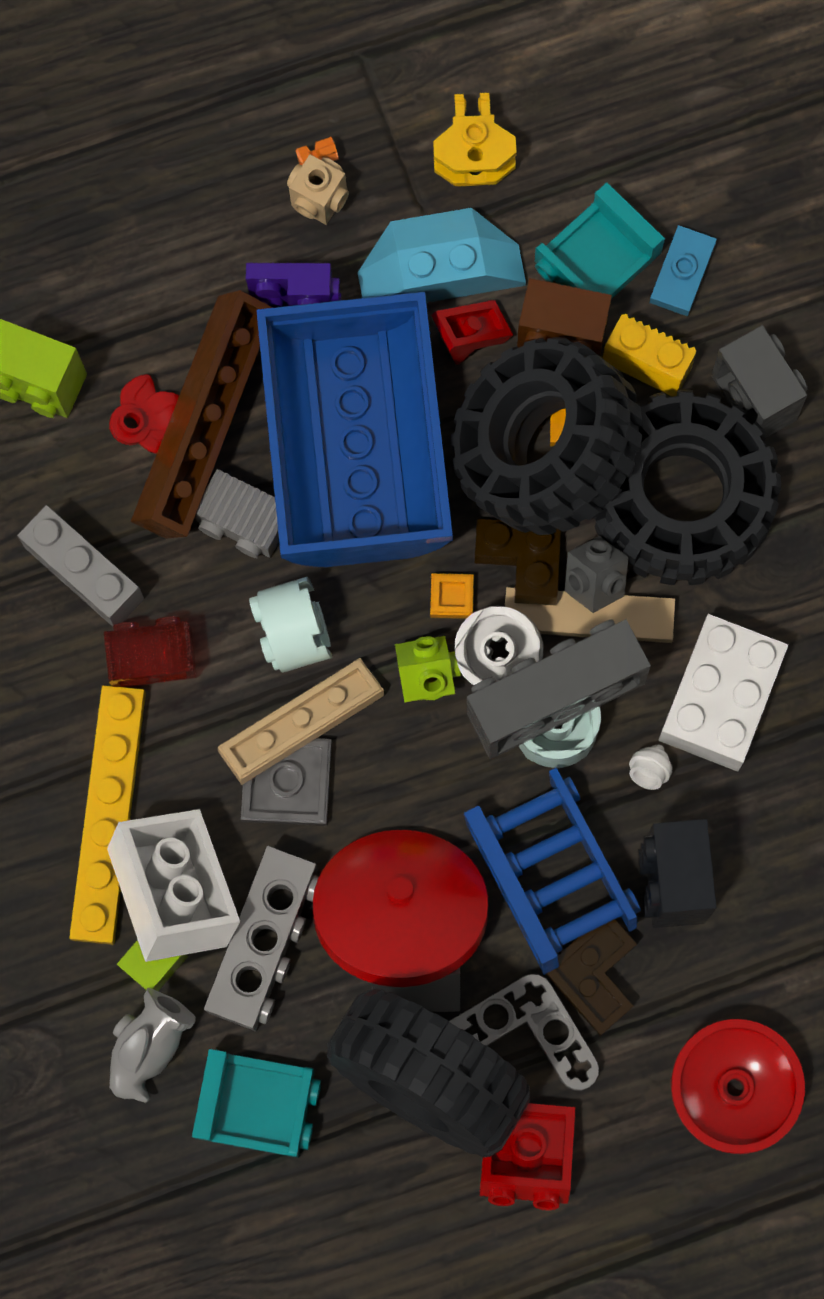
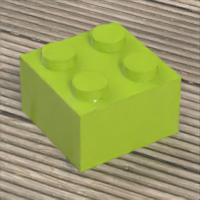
[0,319,87,418]

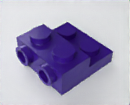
[246,263,342,308]

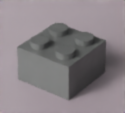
[711,325,808,438]

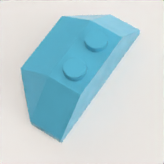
[358,208,526,303]

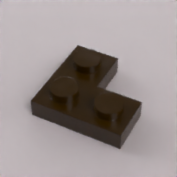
[474,519,561,606]
[546,919,637,1036]

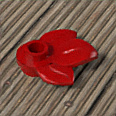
[109,374,179,454]

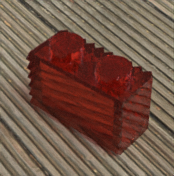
[104,616,197,687]

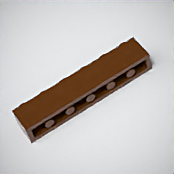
[131,290,273,539]

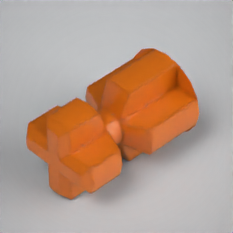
[295,136,339,165]

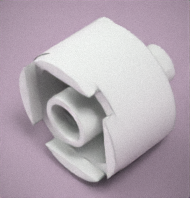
[455,606,543,685]

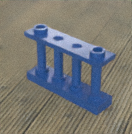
[464,767,641,974]

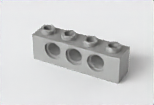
[204,846,319,1031]

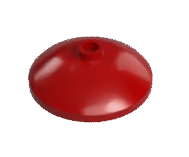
[671,1019,805,1154]

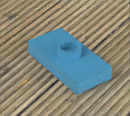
[649,225,717,316]

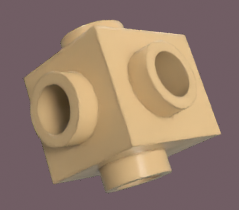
[287,154,349,225]

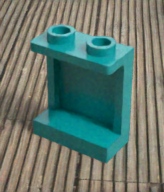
[534,182,665,299]
[192,1049,321,1158]

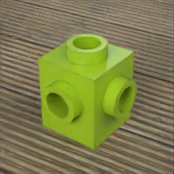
[395,636,461,702]

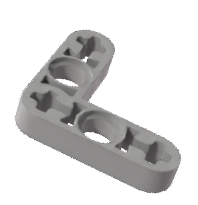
[449,974,599,1091]

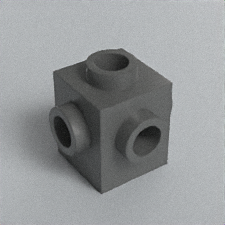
[565,536,628,613]

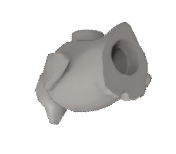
[109,988,196,1103]

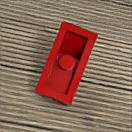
[431,300,513,365]

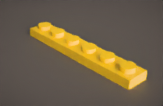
[69,685,146,945]

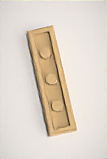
[505,587,675,643]
[218,658,384,785]

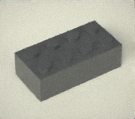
[467,619,651,759]

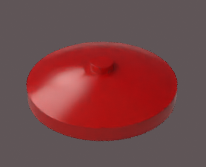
[313,830,488,987]

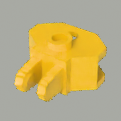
[433,93,517,186]

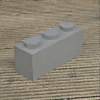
[17,505,144,629]

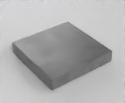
[241,739,332,826]

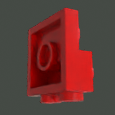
[479,1103,575,1210]

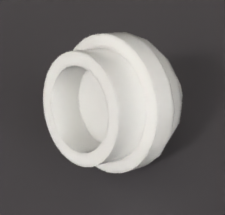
[629,745,672,790]

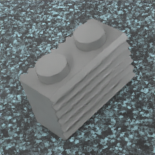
[195,469,279,558]

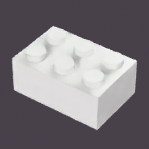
[658,614,788,772]
[107,809,240,962]

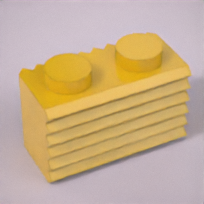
[603,314,696,397]

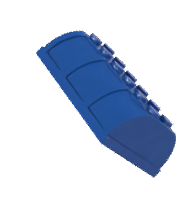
[256,292,453,567]

